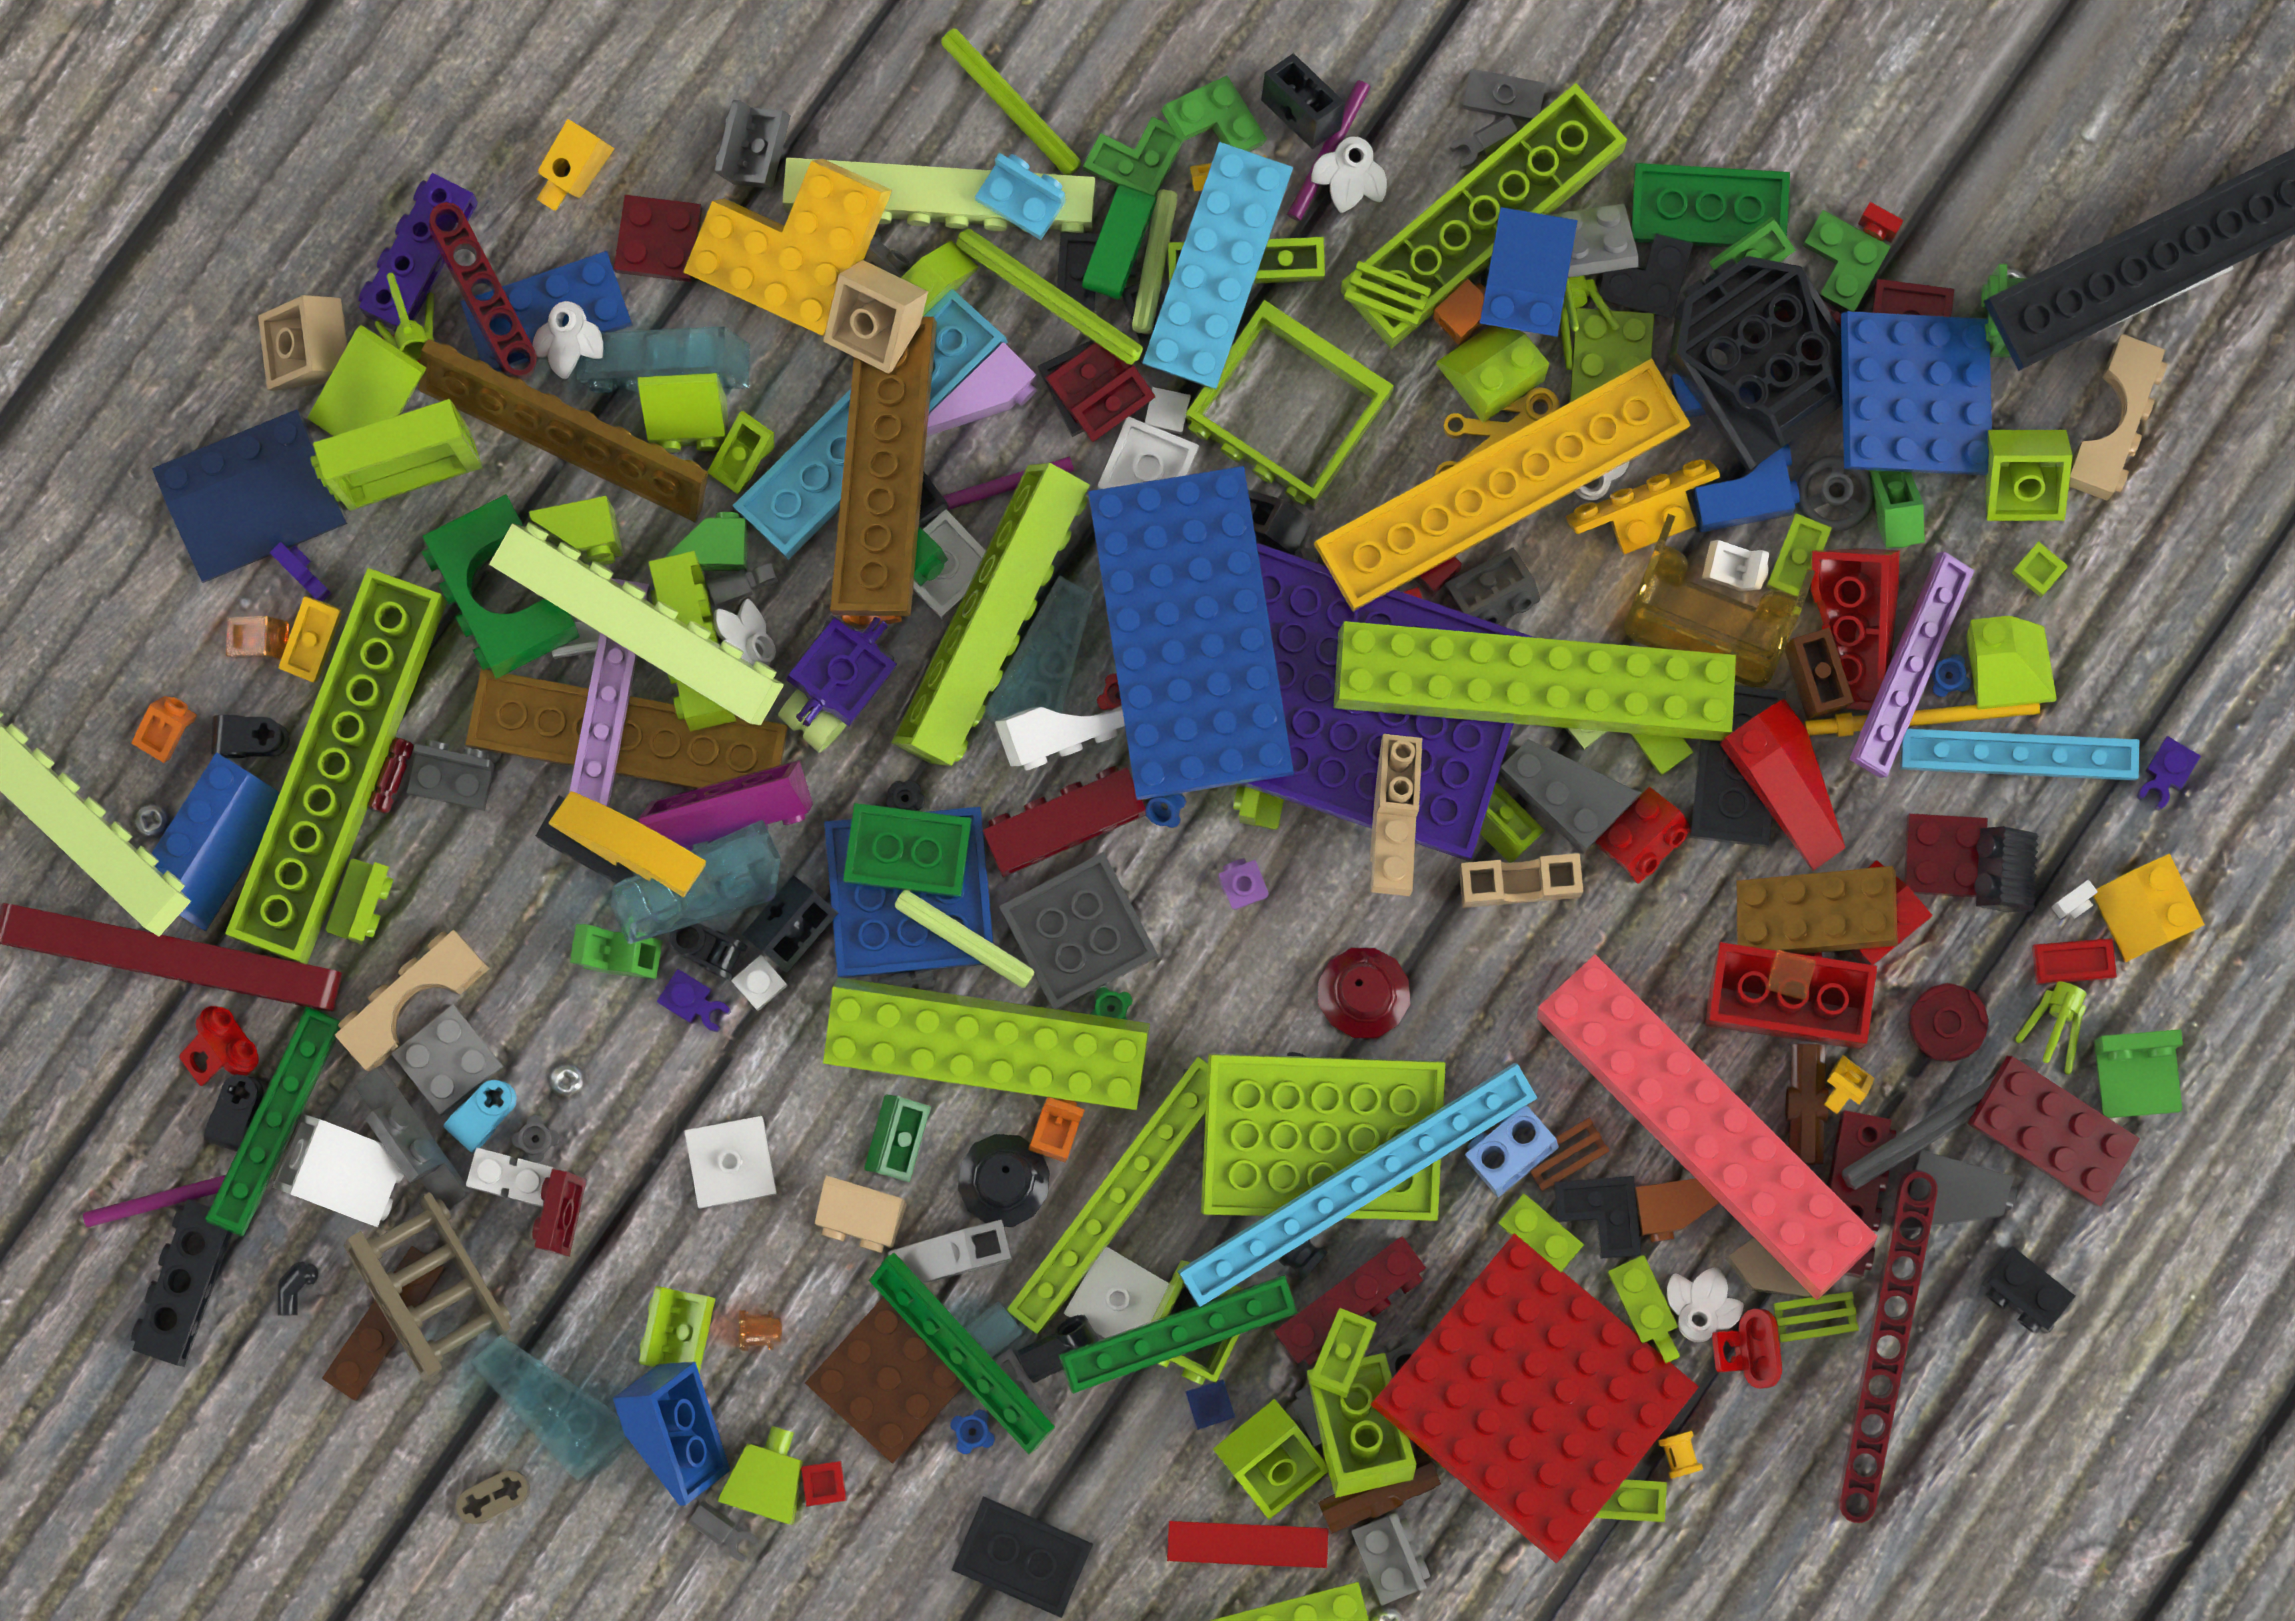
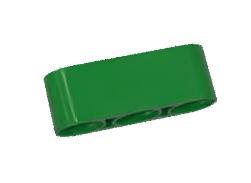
[1082,184,1157,300]

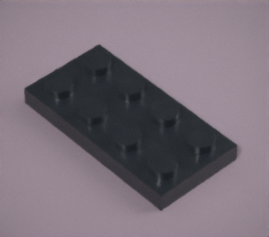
[1689,685,1786,848]

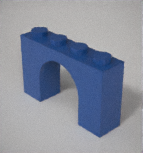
[1669,364,1800,533]

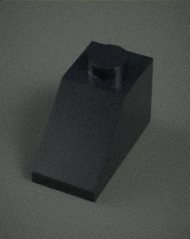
[1248,490,1313,555]

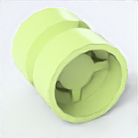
[778,689,847,753]

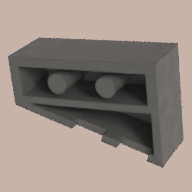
[1498,739,1641,855]

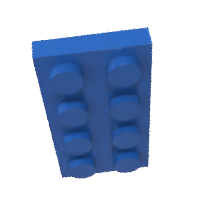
[460,251,633,372]

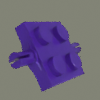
[786,617,897,727]

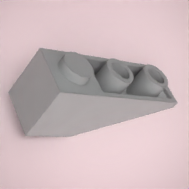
[888,1220,1013,1284]

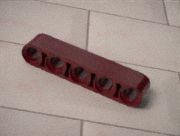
[429,202,537,381]

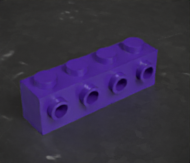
[358,173,478,332]

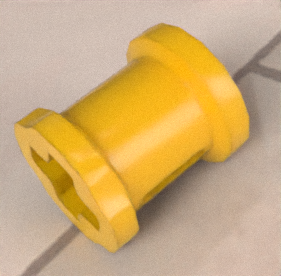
[1658,1431,1703,1479]

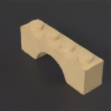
[2069,334,2168,501]
[335,929,490,1072]

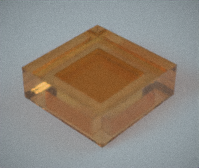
[1766,950,1816,1000]

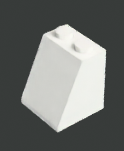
[273,1114,404,1227]

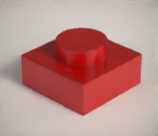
[1858,201,1904,243]
[801,1461,847,1507]

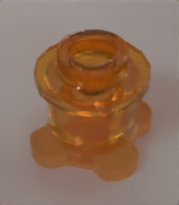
[739,1310,782,1351]

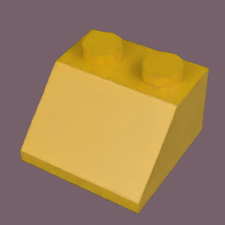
[2093,853,2205,963]

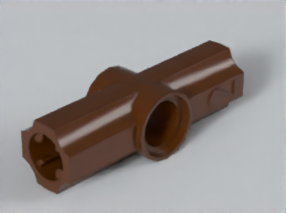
[1785,1043,1829,1165]
[1318,1453,1441,1534]

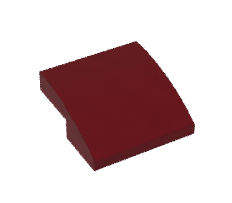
[1044,342,1156,442]

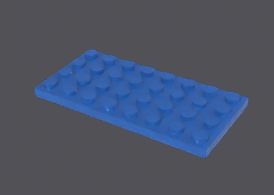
[1088,466,1294,800]

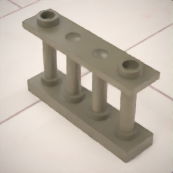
[343,1192,512,1382]

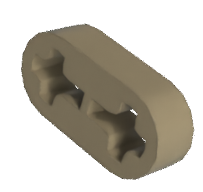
[456,1470,530,1524]

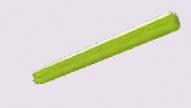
[956,228,1143,365]

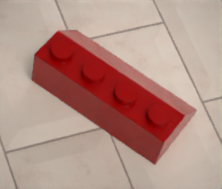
[1705,942,1878,1049]

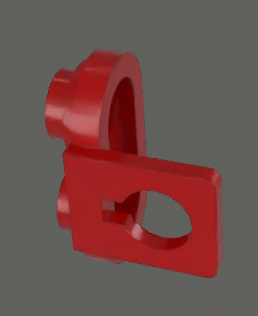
[179,1006,259,1086]
[1712,1308,1782,1389]

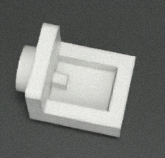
[1702,540,1769,592]

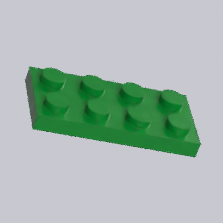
[1631,163,1790,248]

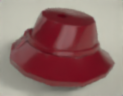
[1318,948,1410,1038]

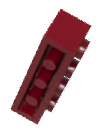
[983,766,1147,878]
[1827,1110,1896,1278]
[1274,1236,1426,1365]

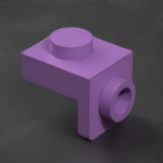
[1218,858,1268,910]

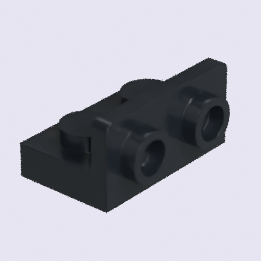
[1982,1246,2075,1334]

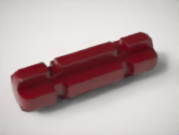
[368,737,414,814]

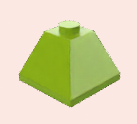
[1966,616,2057,709]

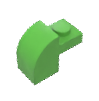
[570,924,663,979]

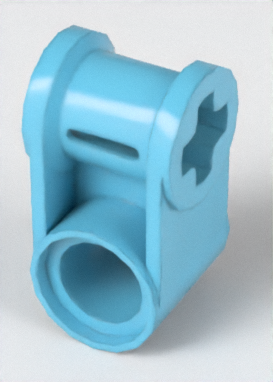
[443,1080,517,1154]

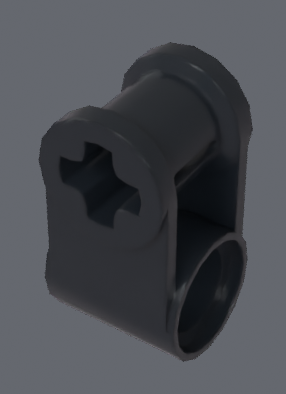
[211,715,290,759]
[669,919,748,981]
[204,1074,264,1152]

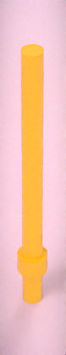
[1804,703,2040,737]

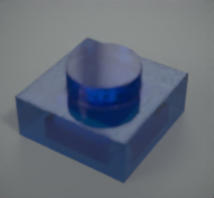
[1185,1379,1236,1430]

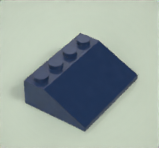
[152,409,347,583]

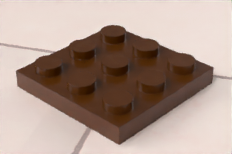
[805,1297,965,1464]

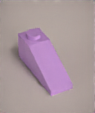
[927,342,1038,436]

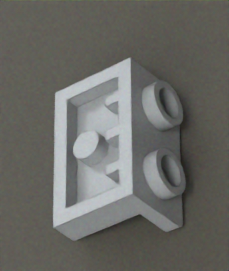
[1351,1513,1430,1606]

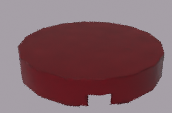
[1908,983,1989,1063]

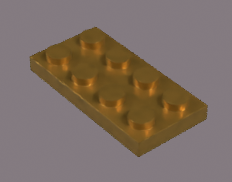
[1736,866,1898,954]

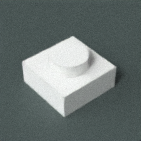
[2051,879,2098,919]
[731,955,788,1011]

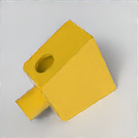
[536,119,615,211]

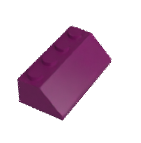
[638,760,813,851]

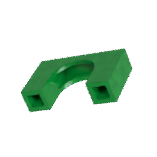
[421,494,580,679]

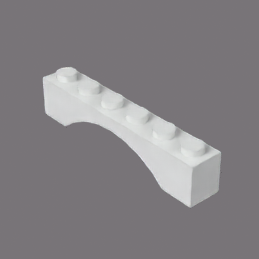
[995,705,1125,770]

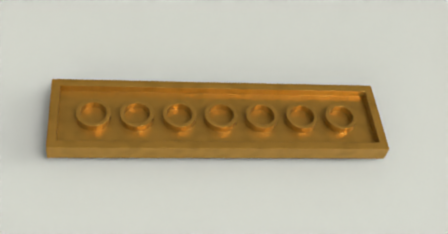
[830,317,937,616]
[419,338,708,522]
[465,669,789,789]

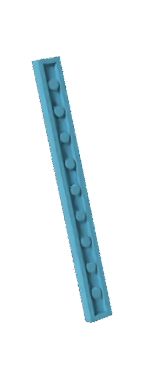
[1177,1063,1537,1307]

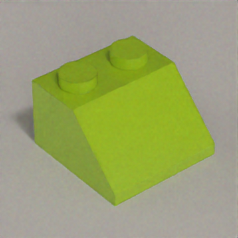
[1436,325,1549,423]
[1985,430,2073,521]
[529,496,624,566]
[1213,1399,1328,1520]

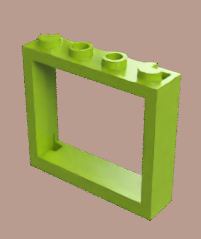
[1186,300,1394,507]
[310,399,483,511]

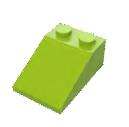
[638,373,728,453]
[1307,1353,1416,1498]

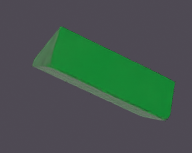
[864,1094,931,1182]

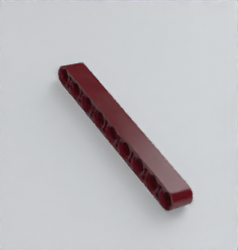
[0,903,342,1012]
[1837,1170,1938,1523]

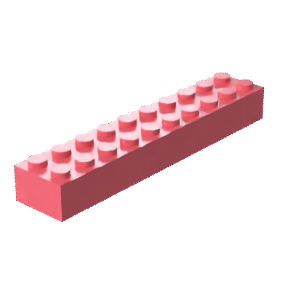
[1537,954,1878,1300]

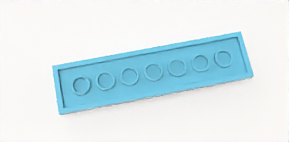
[732,289,1008,560]

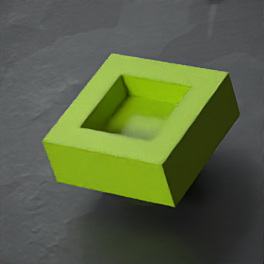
[2011,541,2068,598]

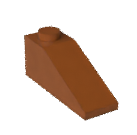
[1635,1178,1719,1243]

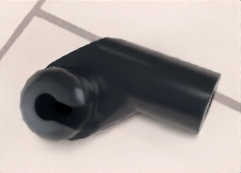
[278,1261,318,1316]

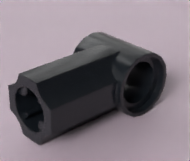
[1018,1315,1099,1383]

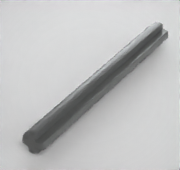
[1841,1059,2038,1190]

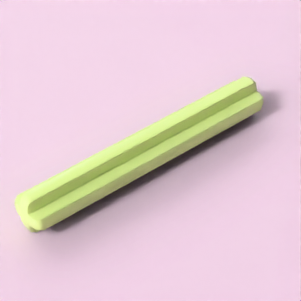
[1132,189,1177,334]
[895,890,1034,988]

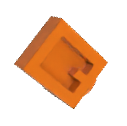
[131,696,197,763]

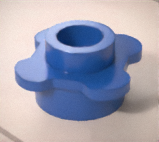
[1931,654,1971,697]
[1145,793,1186,828]
[950,1409,995,1454]

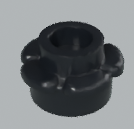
[886,780,925,811]

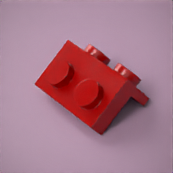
[1595,786,1691,884]

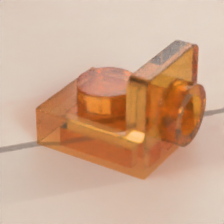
[226,616,290,660]

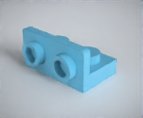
[975,153,1066,240]

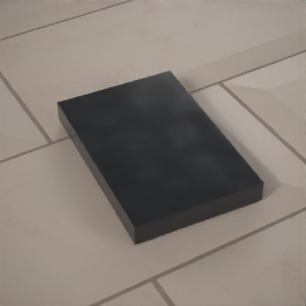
[952,1496,1093,1618]

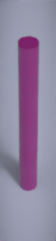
[1287,80,1371,221]
[943,456,1074,510]
[83,1175,226,1228]

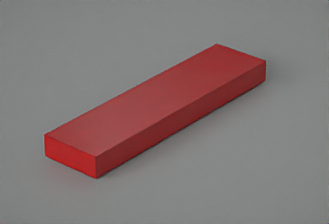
[1167,1521,1329,1568]

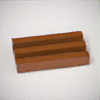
[1530,1117,1610,1192]

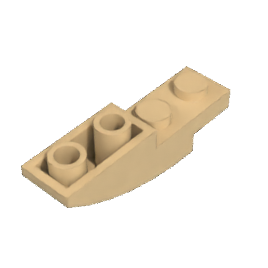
[1370,734,1422,896]

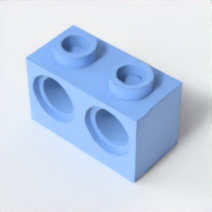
[1465,1105,1559,1198]

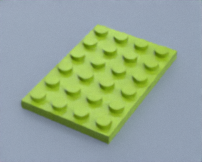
[1201,1054,1446,1221]

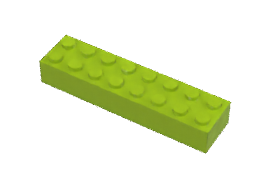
[1341,83,1627,349]
[891,463,1090,766]
[823,977,1150,1110]

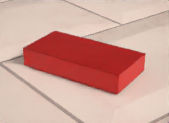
[2032,938,2117,985]

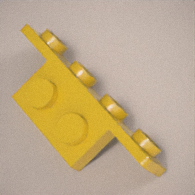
[1566,459,1720,555]

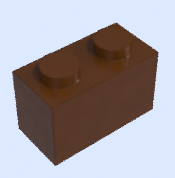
[1783,627,1854,720]

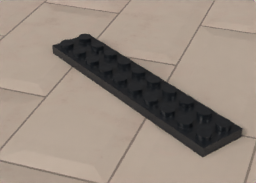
[1983,148,2295,371]

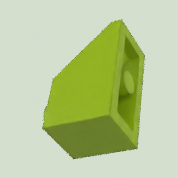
[901,240,979,317]

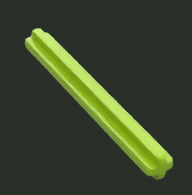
[941,28,1081,175]

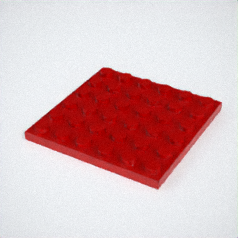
[1370,1233,1699,1563]

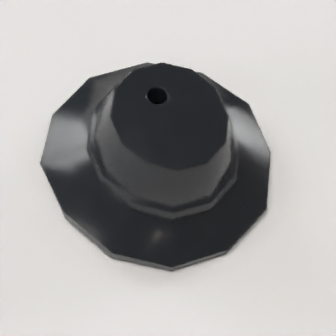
[958,1134,1050,1228]

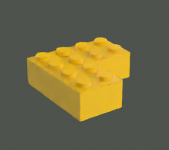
[684,158,892,336]

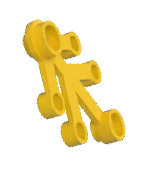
[1435,387,1560,476]

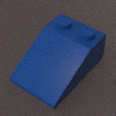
[1480,207,1578,336]
[613,1362,731,1506]

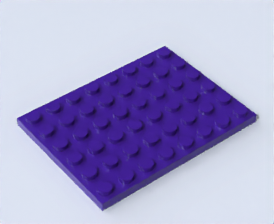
[1240,543,1536,861]

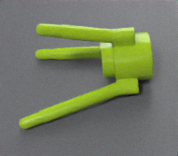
[375,273,434,361]
[1560,275,1619,370]
[2015,981,2087,1075]

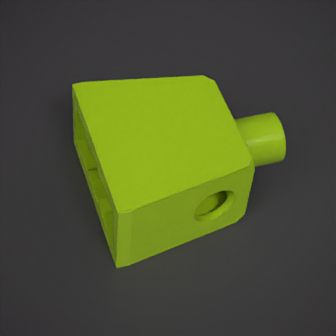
[718,1426,803,1525]

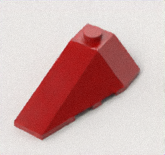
[1811,548,1900,710]
[1720,698,1846,871]

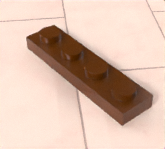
[322,1246,446,1401]

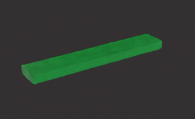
[205,1006,341,1237]
[869,1253,1055,1455]
[1059,1275,1298,1394]

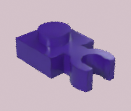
[269,542,332,602]
[2137,736,2201,811]
[656,969,731,1032]

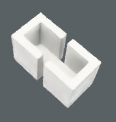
[466,1147,555,1208]

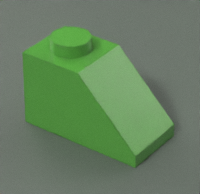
[1868,470,1925,549]
[666,512,748,572]

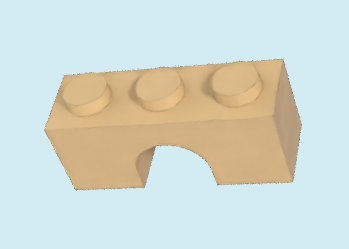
[1459,853,1583,908]

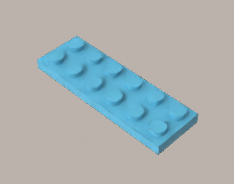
[1142,142,1293,390]

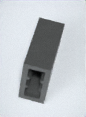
[1900,1150,2017,1231]

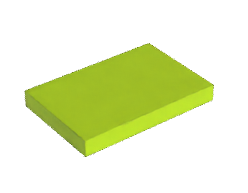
[307,325,427,436]

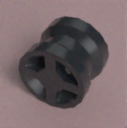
[1279,1239,1328,1282]

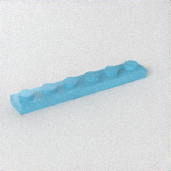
[1900,729,2139,781]

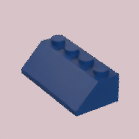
[151,752,280,931]

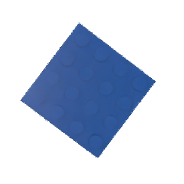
[1841,311,1992,475]
[824,806,994,978]

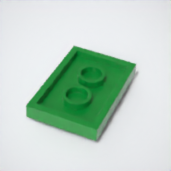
[843,803,972,898]

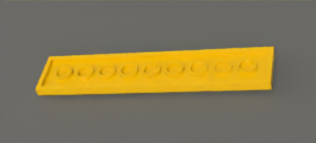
[1314,358,1691,612]

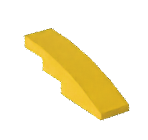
[549,791,706,897]

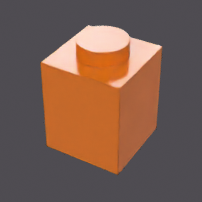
[1433,279,1486,346]

